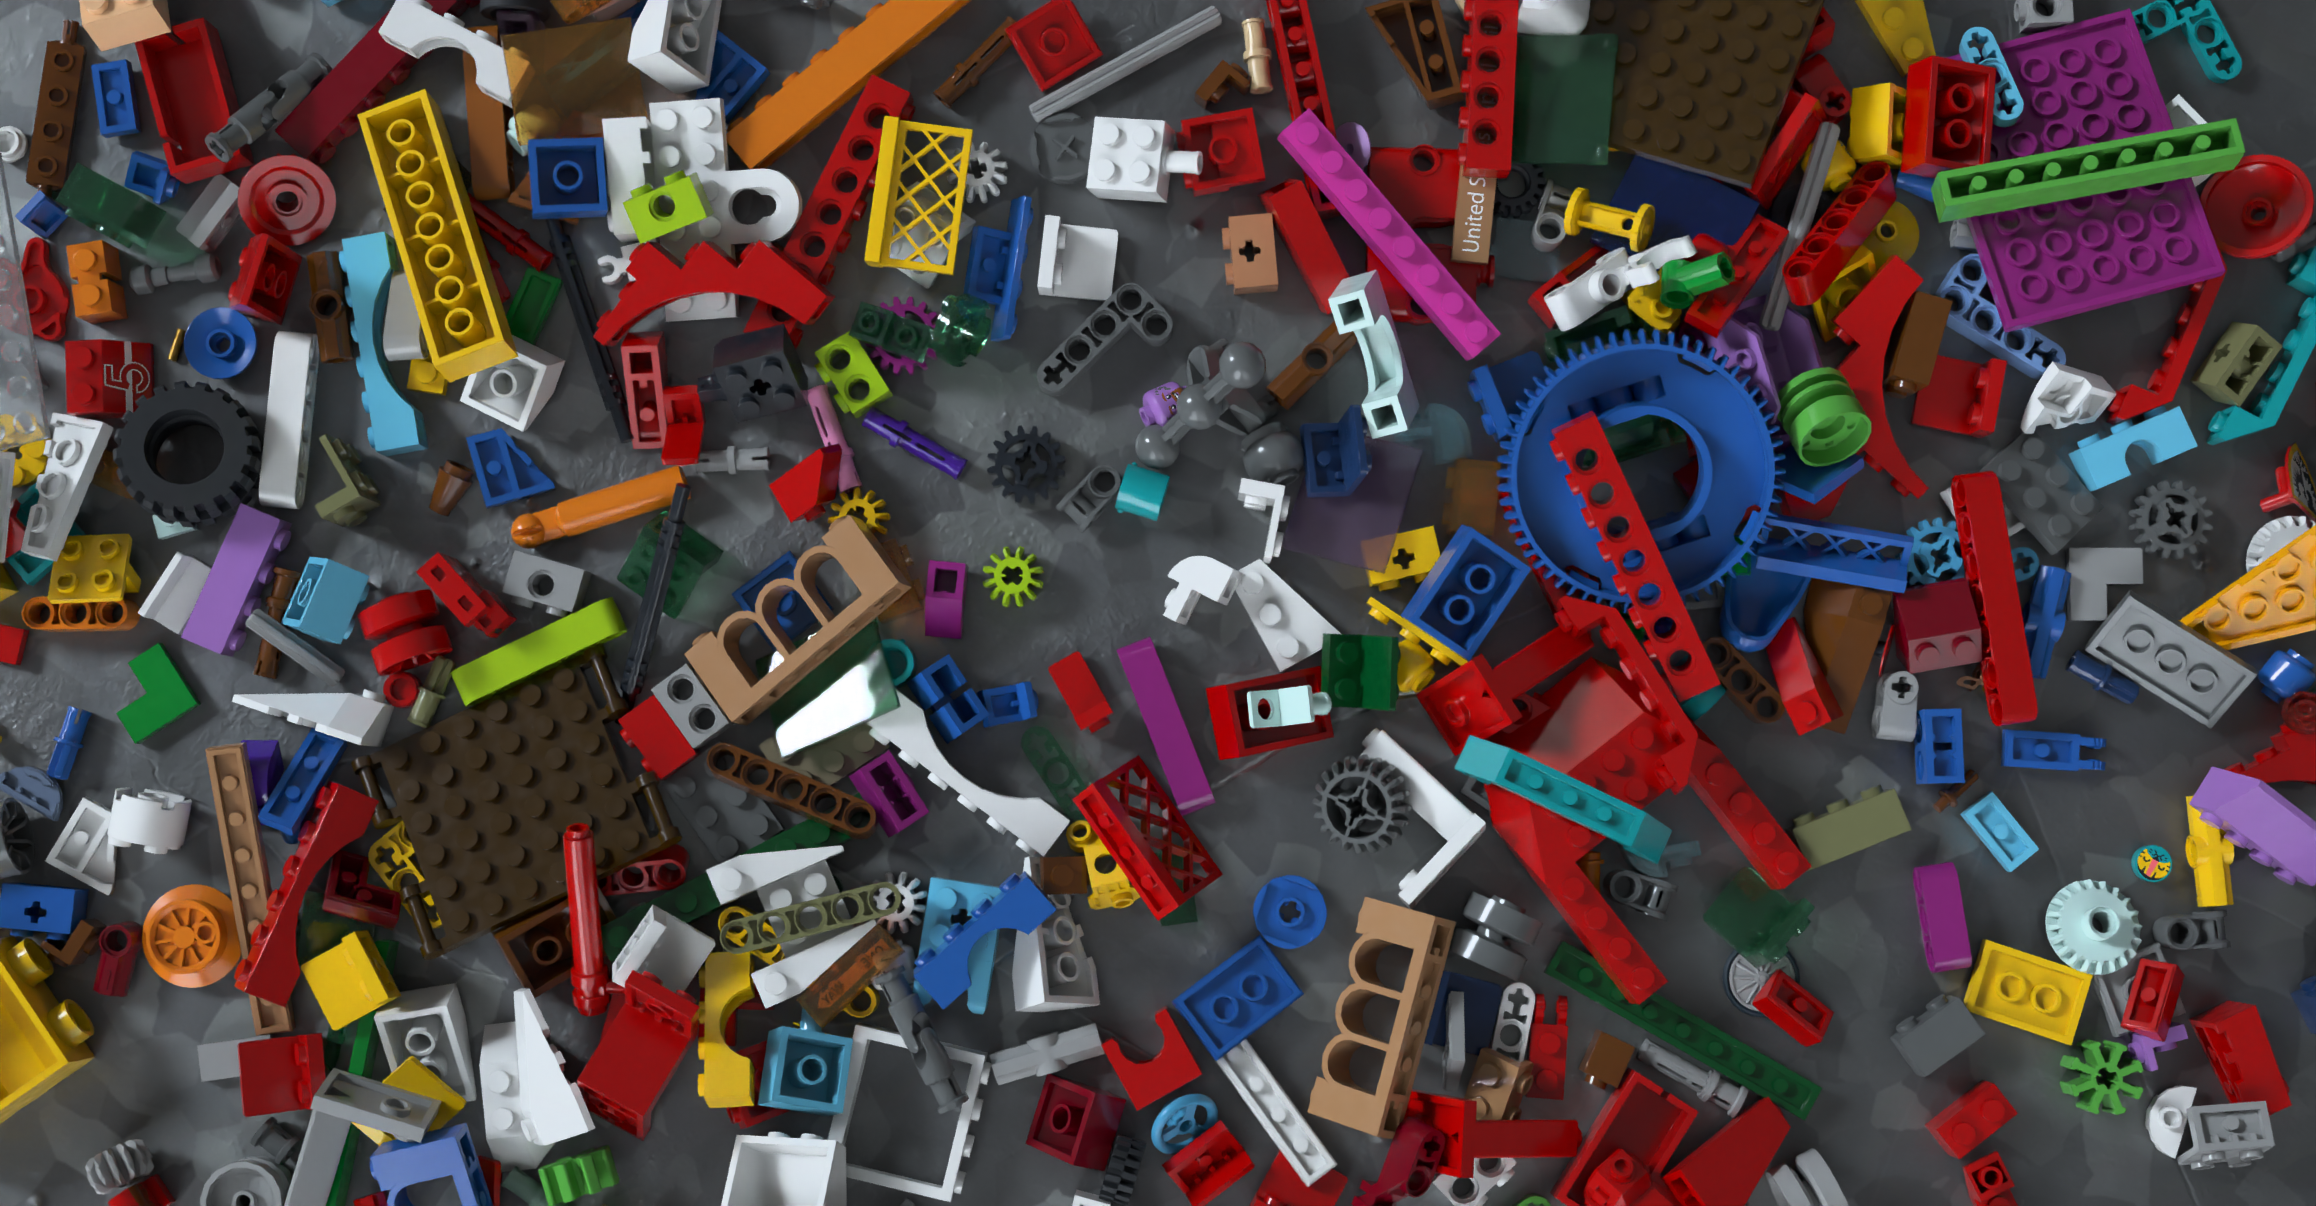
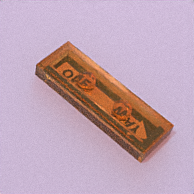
[796,923,905,1028]

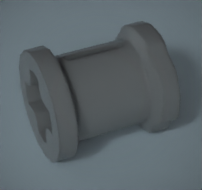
[250,1117,302,1165]

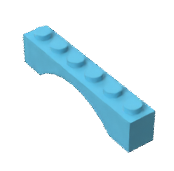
[339,231,428,456]

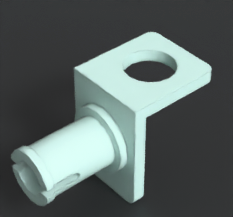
[1247,685,1332,728]

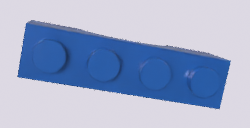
[913,871,1057,1010]

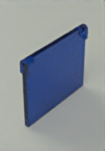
[1590,155,1760,297]

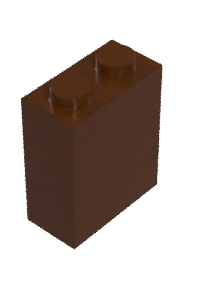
[1882,291,1952,399]

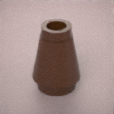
[429,460,474,516]

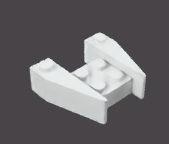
[706,845,876,1009]

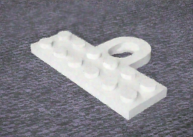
[649,98,802,322]

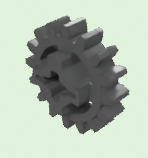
[2128,480,2213,560]

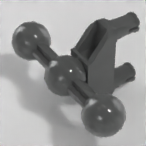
[1135,339,1280,470]

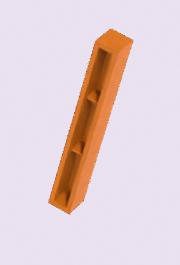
[726,0,971,169]

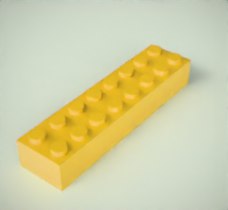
[357,89,518,383]

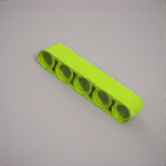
[450,597,628,707]

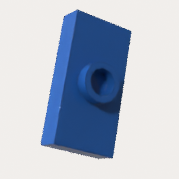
[91,59,141,138]

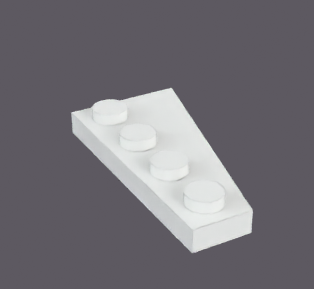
[21,412,113,562]

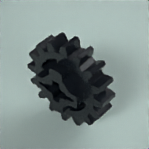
[987,425,1066,505]

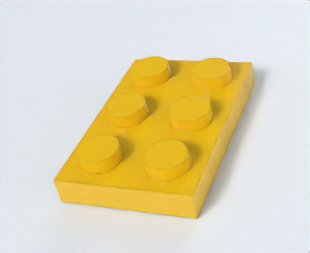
[1963,939,2093,1045]

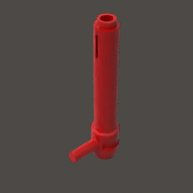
[563,823,625,1016]

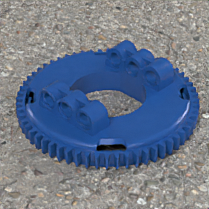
[1496,328,1786,613]

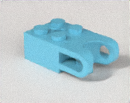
[913,877,1002,1015]

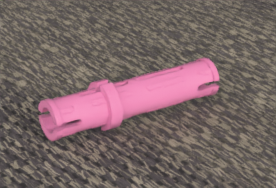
[808,385,863,494]

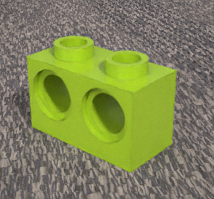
[814,330,893,418]

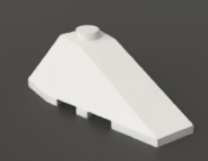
[513,988,595,1146]

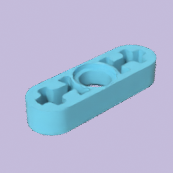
[1959,27,2024,127]

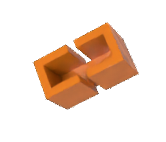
[66,240,128,324]

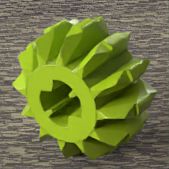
[983,546,1044,608]

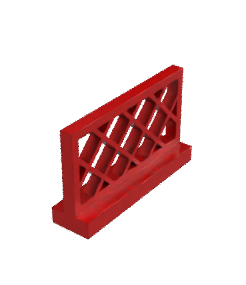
[1072,755,1223,921]

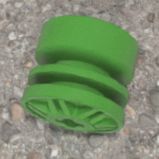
[1777,367,1871,467]

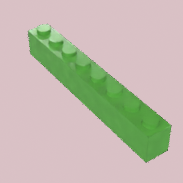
[1931,118,2246,223]

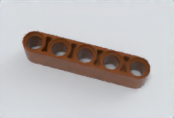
[462,25,516,201]

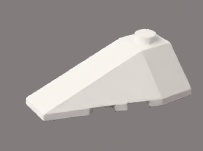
[232,689,395,747]
[1012,856,1100,1012]

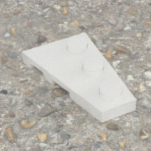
[1235,559,1341,672]

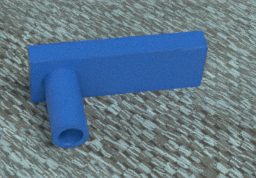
[258,728,348,844]

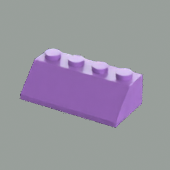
[2189,766,2316,886]

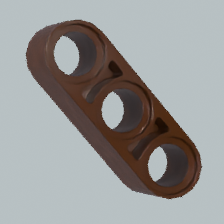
[1702,637,1785,724]

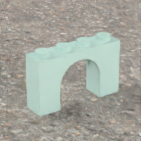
[1328,270,1420,439]

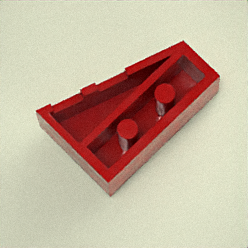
[2189,1000,2292,1116]

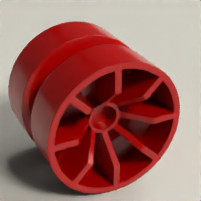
[357,589,453,676]

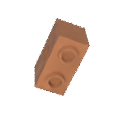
[1222,213,1278,295]

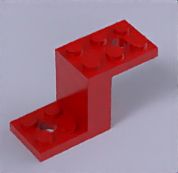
[577,970,700,1141]

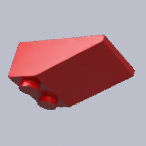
[228,233,303,325]
[1205,666,1334,760]

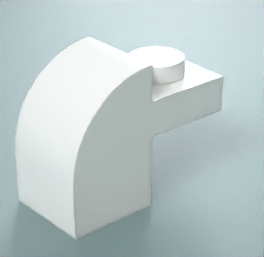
[1163,556,1243,625]

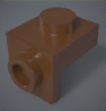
[1040,856,1091,895]
[40,918,107,967]

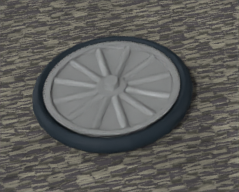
[1722,939,1800,1017]

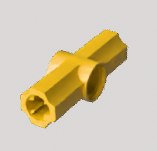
[2185,796,2234,907]

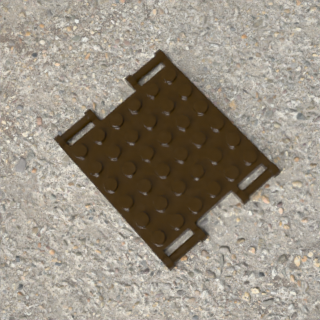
[351,645,682,960]

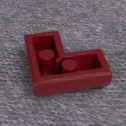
[322,850,402,930]

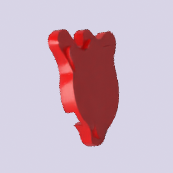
[0,237,70,342]

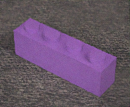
[181,503,292,657]

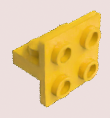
[47,534,141,604]

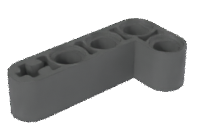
[1037,283,1173,397]

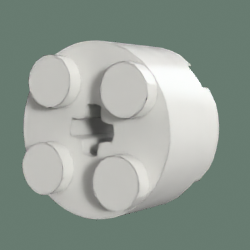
[107,787,192,854]

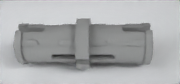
[695,446,771,474]

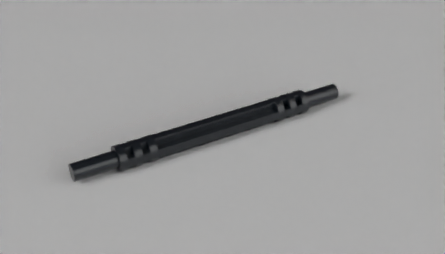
[545,219,634,443]
[615,483,691,725]

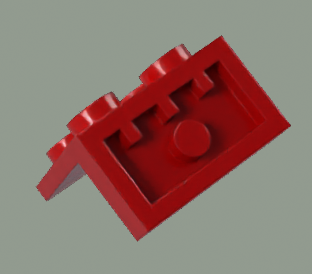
[1911,355,2007,438]
[237,1033,326,1117]
[1249,1150,1348,1206]

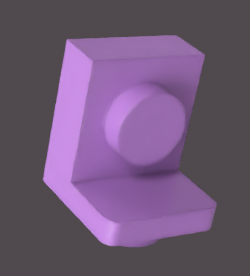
[2128,1021,2188,1072]

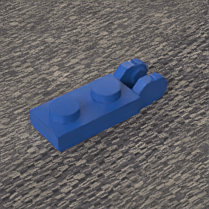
[2001,729,2107,771]

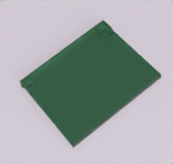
[1511,34,1619,165]
[755,618,901,758]

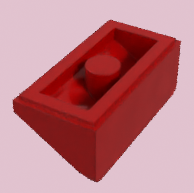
[2120,958,2184,1042]
[1752,969,1834,1047]

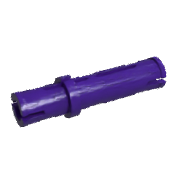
[862,406,968,480]

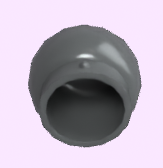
[1241,422,1304,486]

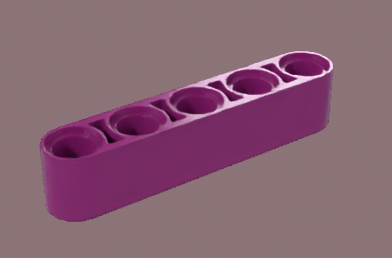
[1116,636,1216,816]

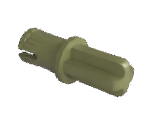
[407,655,456,728]

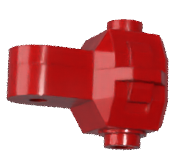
[1584,1149,1674,1206]

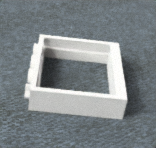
[828,1022,992,1202]

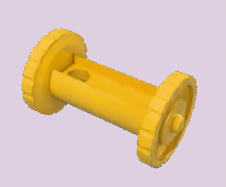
[1564,187,1656,252]

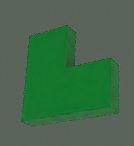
[116,643,201,744]

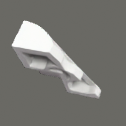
[2020,361,2117,434]

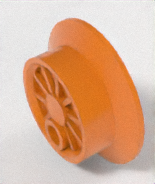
[142,884,242,988]

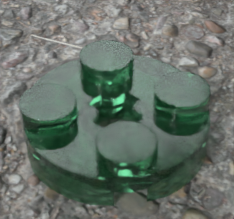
[927,293,991,367]

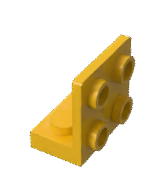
[301,930,401,1031]
[351,1056,466,1146]

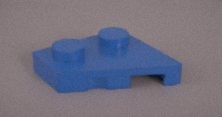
[695,29,771,125]
[466,428,555,509]

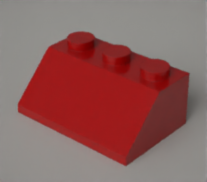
[1901,55,1996,178]

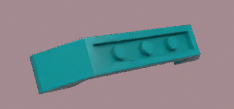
[2206,245,2316,446]
[1454,735,1672,864]

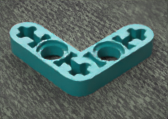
[2132,0,2242,84]

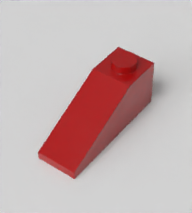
[621,331,668,449]
[1765,616,1844,736]

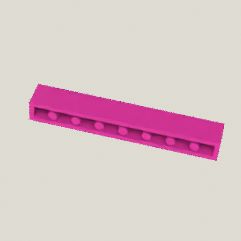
[1277,108,1501,361]

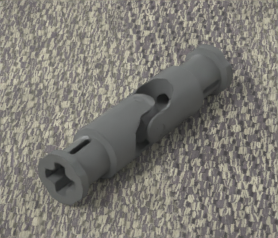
[205,52,332,163]
[873,965,969,1114]

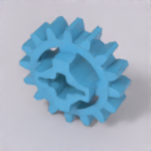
[1895,517,1965,586]

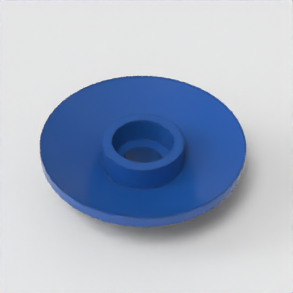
[184,307,257,379]

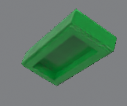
[506,266,563,346]

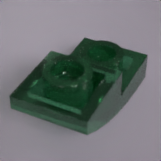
[849,301,935,363]

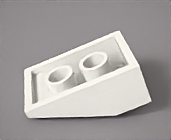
[628,0,722,95]
[374,983,477,1102]

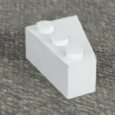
[602,116,660,242]

